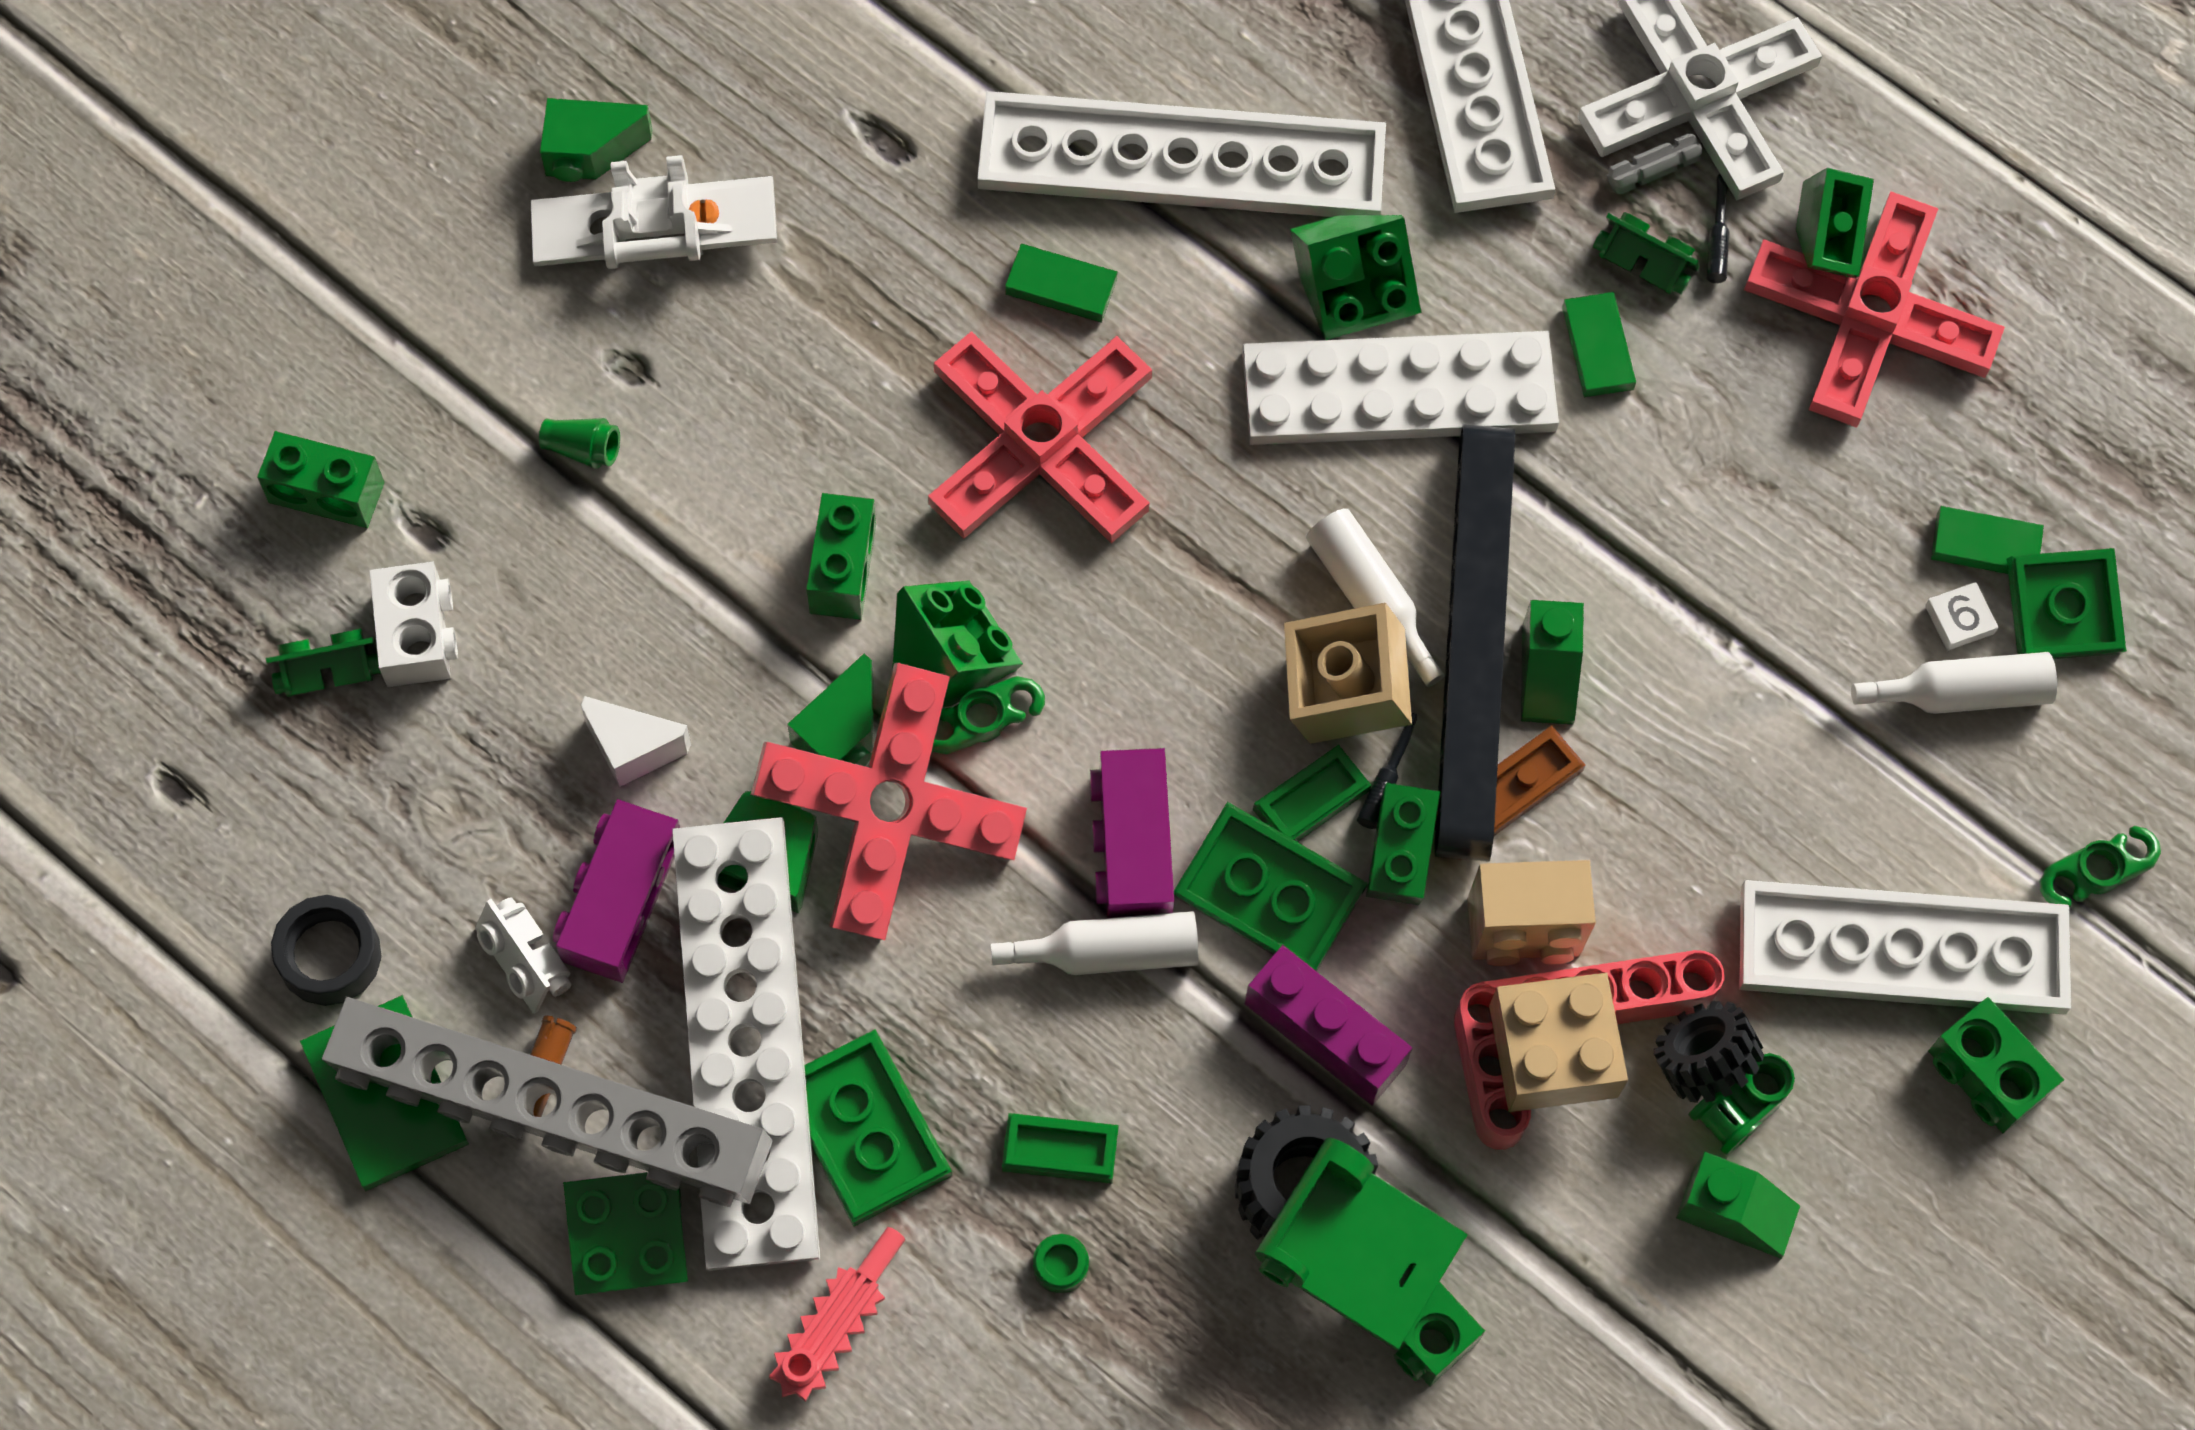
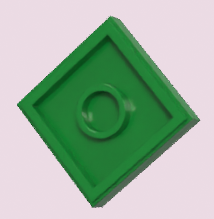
[2006,548,2127,659]

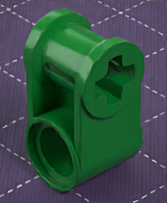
[1688,1053,1795,1156]

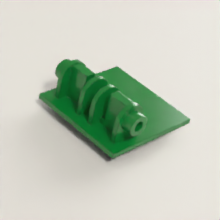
[563,1172,688,1295]

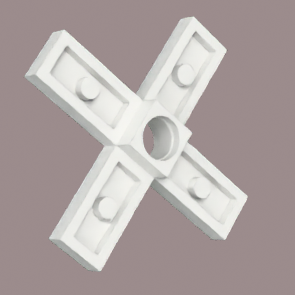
[1578,0,1822,201]

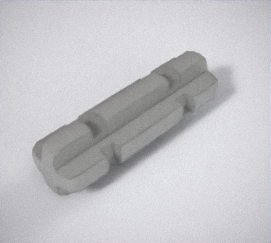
[1607,134,1703,194]

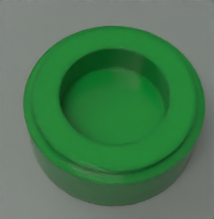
[1033,1234,1089,1293]

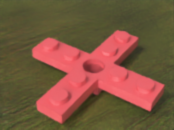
[1744,191,2005,428]
[928,331,1152,544]
[751,663,1027,940]

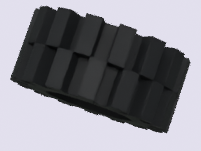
[1654,1001,1764,1103]

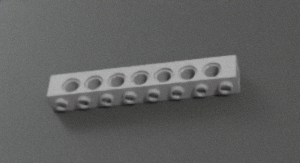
[322,997,773,1207]

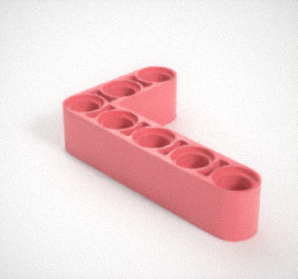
[1454,950,1724,1150]

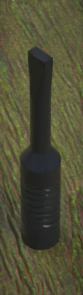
[1706,174,1730,283]
[1357,713,1417,829]

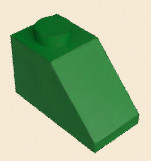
[540,98,653,182]
[1795,167,1874,279]
[1521,600,1584,725]
[787,653,874,766]
[1676,1152,1800,1259]

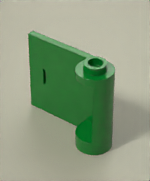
[1255,1138,1468,1351]

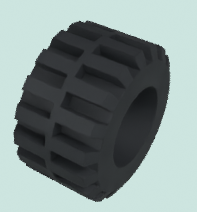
[1235,1105,1378,1240]

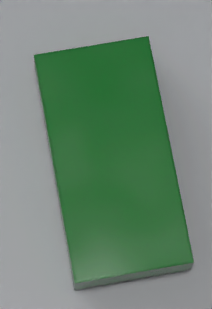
[1005,243,1118,323]
[1562,292,1636,398]
[1931,506,2044,574]
[1253,744,1371,842]
[1002,1113,1119,1184]

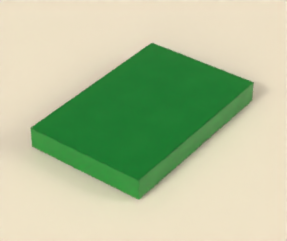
[1174,801,1368,971]
[300,995,469,1192]
[804,1029,953,1227]

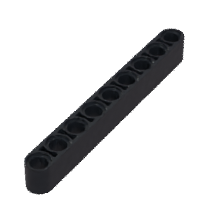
[1435,424,1515,862]

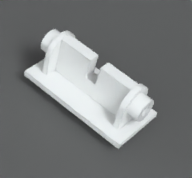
[475,898,572,1014]

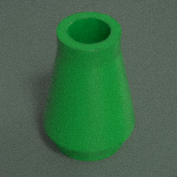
[539,418,620,469]

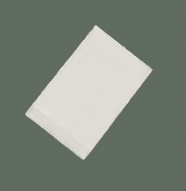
[581,696,691,787]

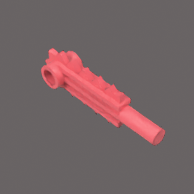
[769,1227,905,1402]

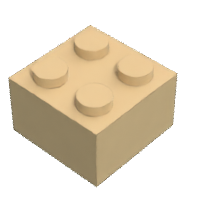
[1284,602,1412,744]
[1467,860,1596,966]
[1489,973,1628,1112]

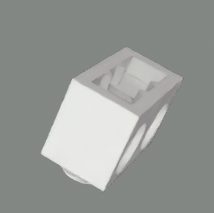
[370,561,458,687]

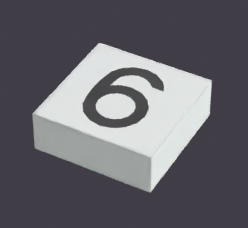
[1925,582,1999,651]

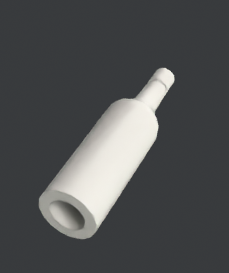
[1306,509,1445,687]
[1851,652,2057,714]
[991,911,1199,975]

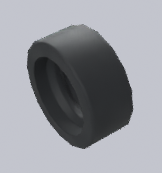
[271,895,382,1006]

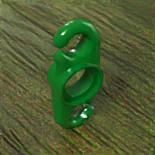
[931,676,1045,755]
[2039,826,2161,907]

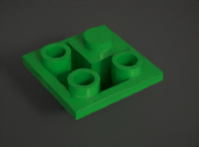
[1290,215,1422,340]
[892,580,1023,707]

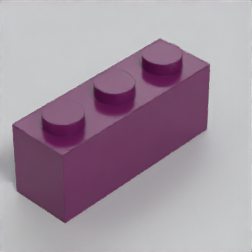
[1090,748,1174,918]
[553,799,680,983]
[1244,945,1413,1106]

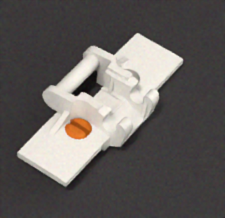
[531,155,777,269]

